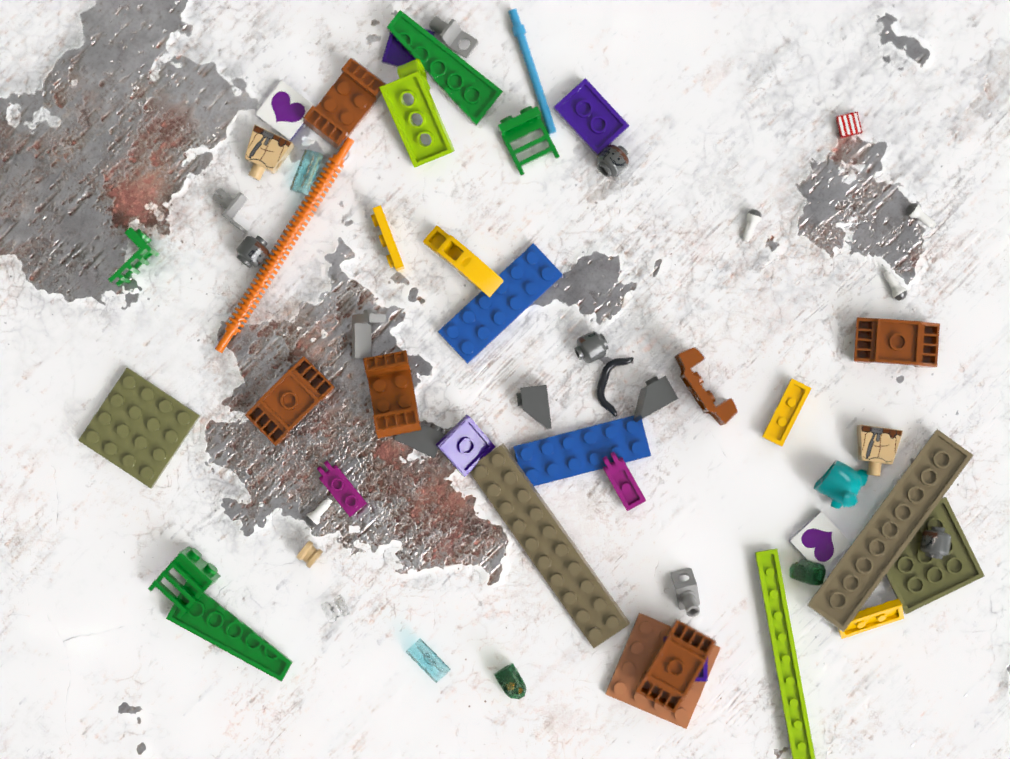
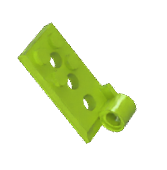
[379,58,455,168]

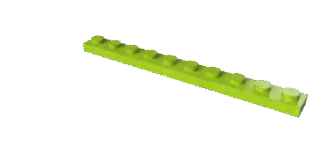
[755,549,815,759]

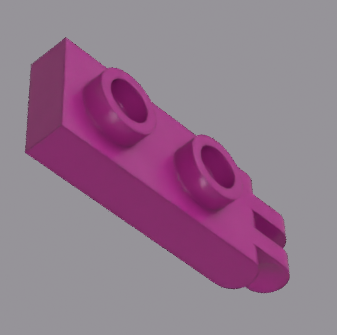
[603,452,646,511]
[317,460,367,517]

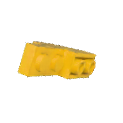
[422,225,504,298]

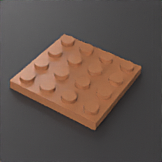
[605,613,720,729]

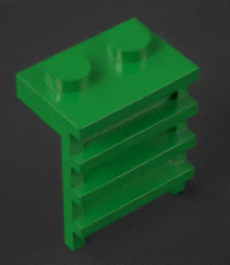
[498,106,560,176]
[108,227,159,287]
[148,546,221,619]

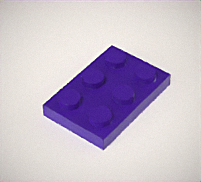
[553,78,630,156]

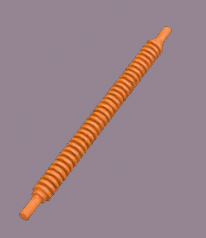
[215,137,354,353]

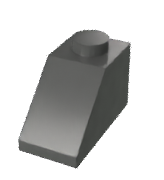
[633,376,678,422]
[516,385,552,429]
[394,423,445,458]

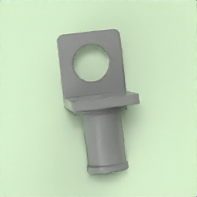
[429,16,478,58]
[212,188,248,234]
[670,568,700,617]

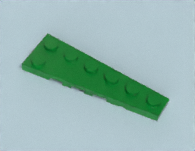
[387,10,503,126]
[166,581,293,682]

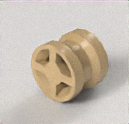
[296,540,323,568]

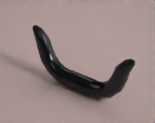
[596,357,634,417]

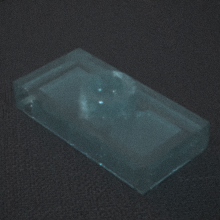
[290,149,323,195]
[406,638,451,683]

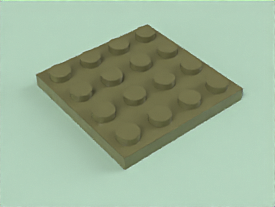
[78,368,200,489]
[886,497,985,614]

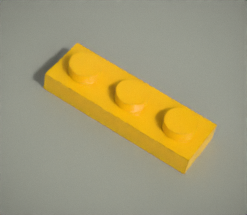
[371,205,405,271]
[762,378,811,447]
[838,598,904,639]

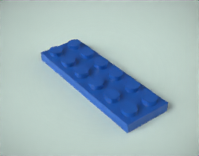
[438,243,563,364]
[513,415,651,486]

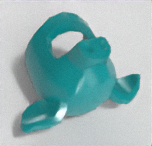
[813,460,868,509]

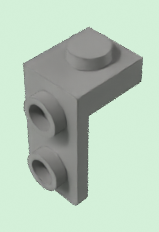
[352,309,386,359]

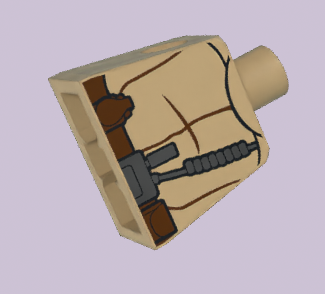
[245,125,294,181]
[857,425,903,476]

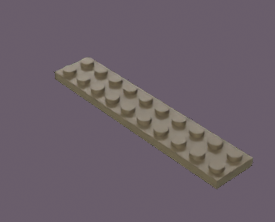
[807,429,973,632]
[470,443,630,648]

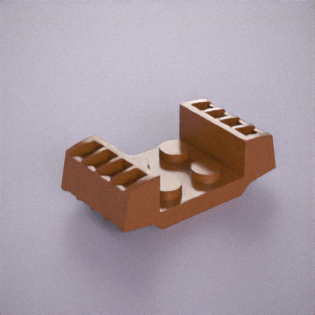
[303,58,386,150]
[854,317,940,368]
[675,347,738,426]
[363,350,421,439]
[245,356,335,446]
[636,619,716,713]

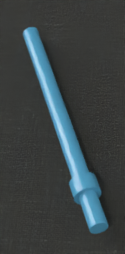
[508,9,557,134]

